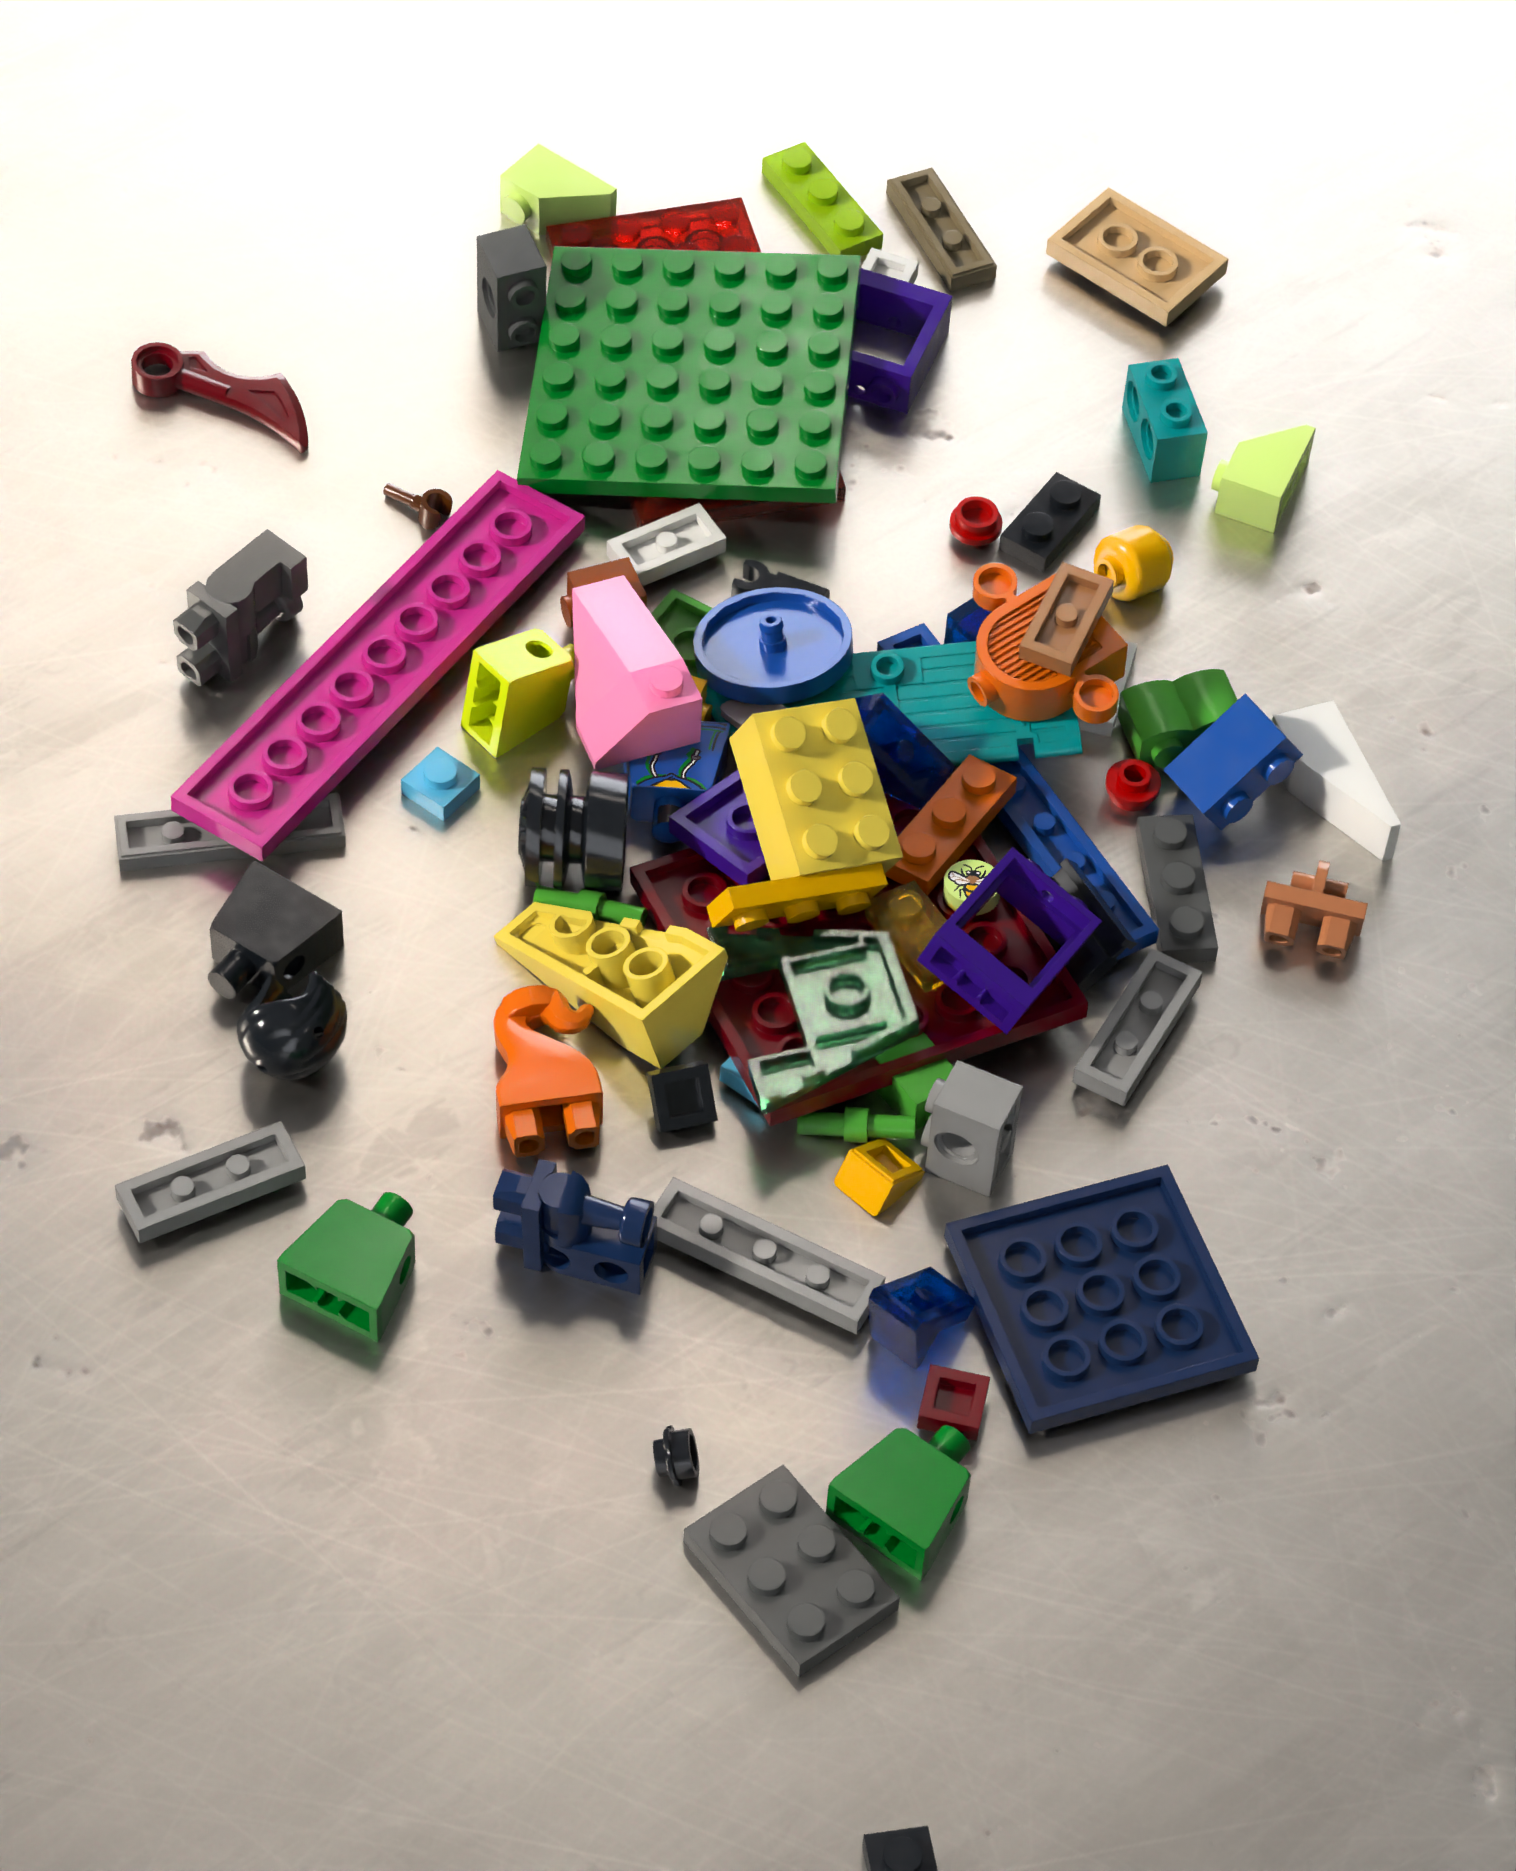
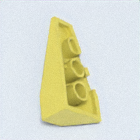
[494,902,728,1069]

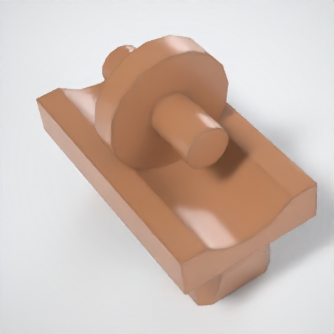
[1260,860,1368,959]

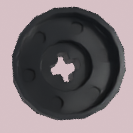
[518,767,629,892]

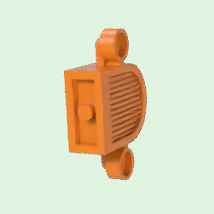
[967,563,1128,724]

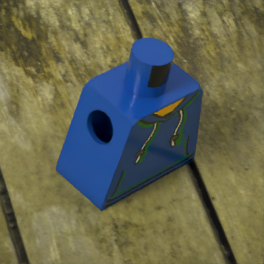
[623,721,730,843]

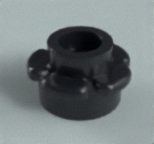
[653,1425,699,1487]

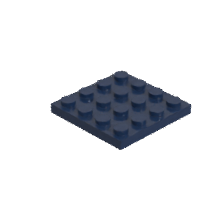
[944,1164,1259,1434]

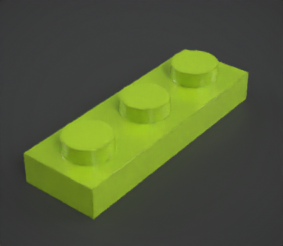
[762,142,883,256]

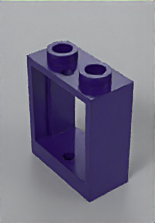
[848,268,953,414]
[917,847,1102,1035]

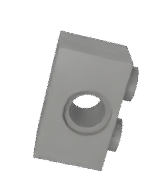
[921,1060,1023,1197]

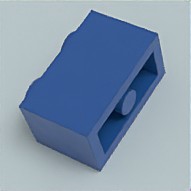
[1163,693,1303,831]

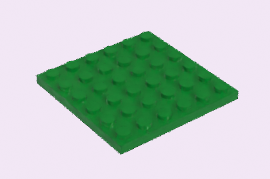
[517,246,861,503]

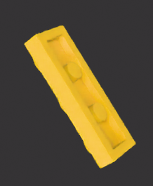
[706,863,888,932]

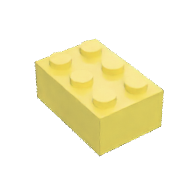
[729,698,903,880]

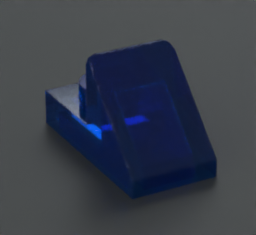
[868,1266,976,1369]

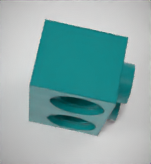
[1122,358,1208,483]

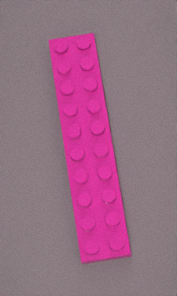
[171,470,585,862]

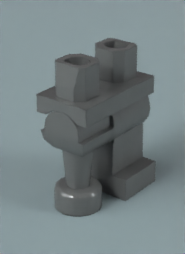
[173,529,308,686]

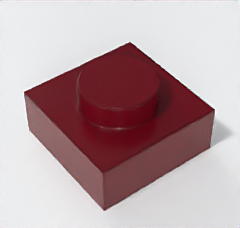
[917,1364,990,1441]

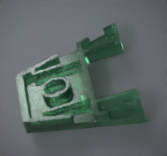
[706,926,919,1115]

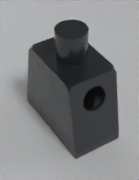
[208,860,344,999]

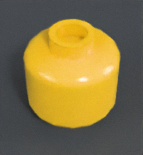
[1093,525,1174,602]

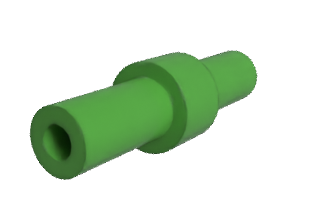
[533,885,648,928]
[797,1107,917,1143]

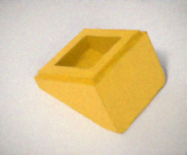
[834,1138,925,1216]

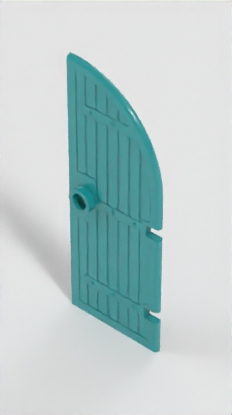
[697,641,1083,775]

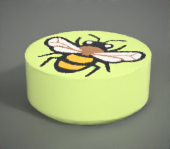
[943,859,1000,916]

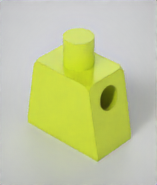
[460,628,575,758]

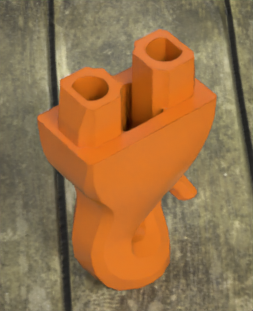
[493,985,603,1158]

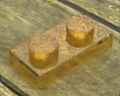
[865,880,947,993]

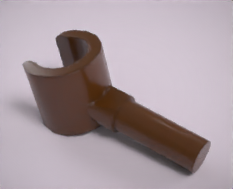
[383,483,453,530]

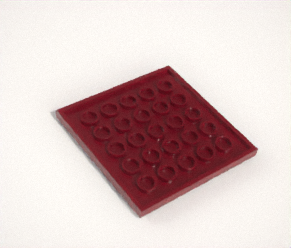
[630,769,1088,1127]

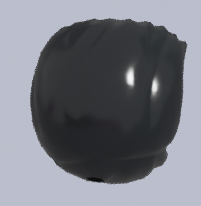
[237,971,347,1081]

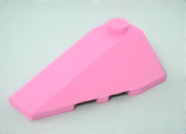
[572,575,702,770]

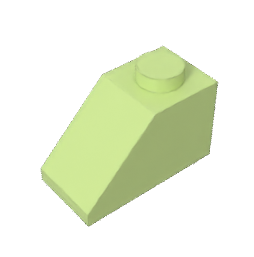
[500,143,617,235]
[1211,425,1316,533]

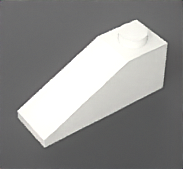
[1272,700,1401,861]

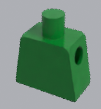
[277,1192,415,1342]
[826,1425,971,1581]

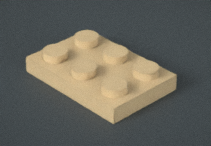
[1046,187,1229,326]

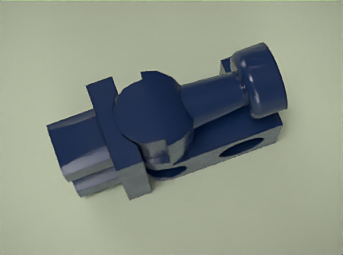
[493,1159,657,1295]

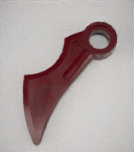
[131,342,308,453]

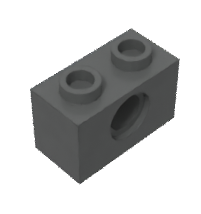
[476,224,547,352]

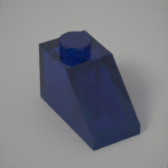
[855,693,956,809]

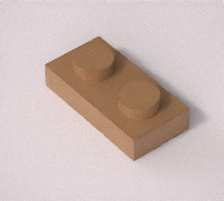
[1018,562,1114,677]

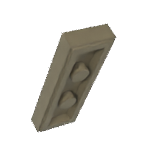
[886,167,997,291]

